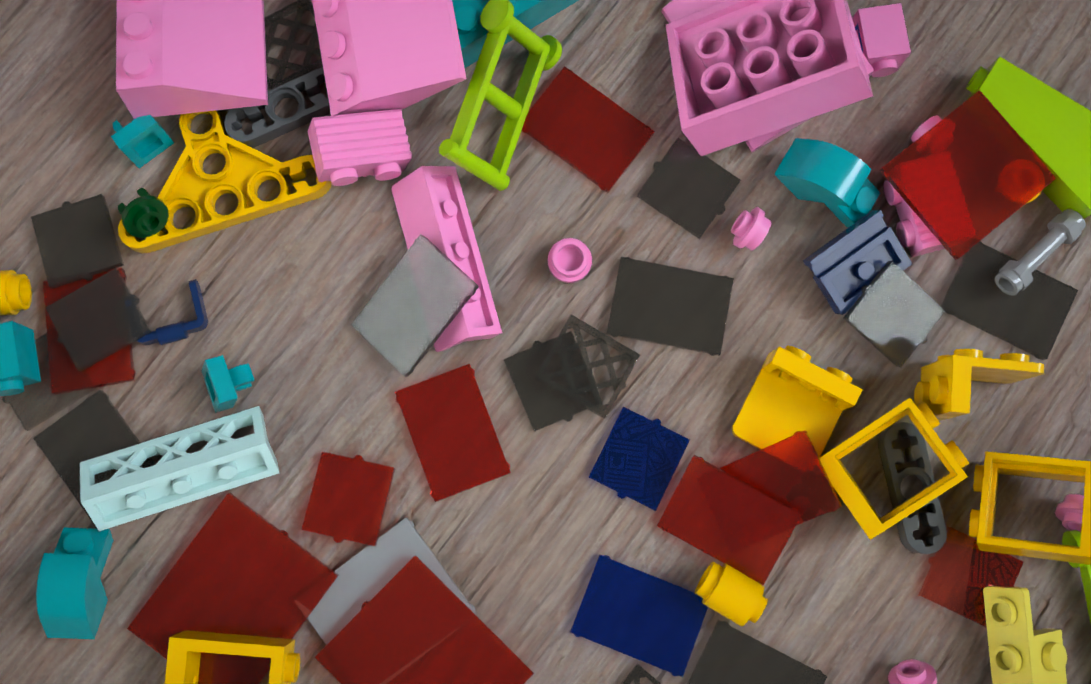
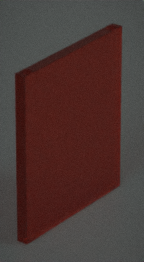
[879,90,1056,260]

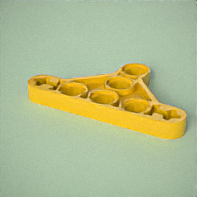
[118,110,332,254]

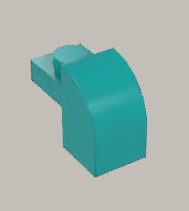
[774,138,880,228]
[36,527,114,640]

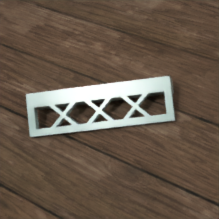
[80,406,279,531]

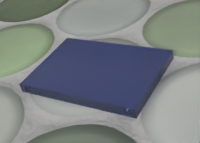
[570,555,708,677]

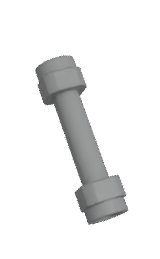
[995,209,1086,296]

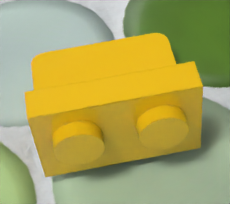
[732,345,863,472]
[914,349,1044,421]

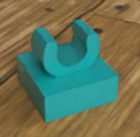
[111,115,174,168]
[201,355,255,413]

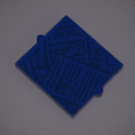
[588,407,690,511]

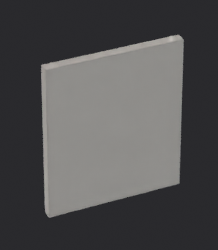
[295,517,477,684]

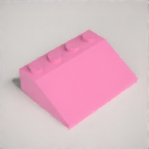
[116,0,268,119]
[312,0,466,116]
[666,0,873,156]

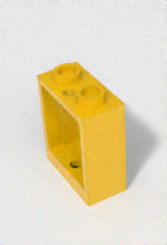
[815,398,969,540]
[969,451,1091,565]
[165,630,300,684]

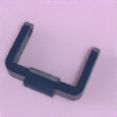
[125,279,208,345]

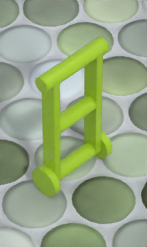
[439,0,562,191]

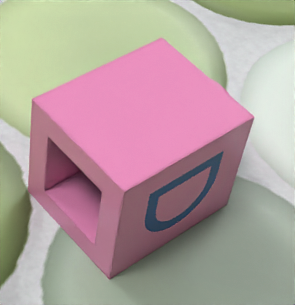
[852,3,911,77]

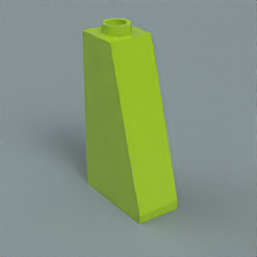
[963,56,1091,219]

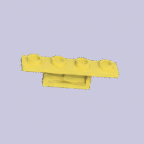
[983,586,1067,684]

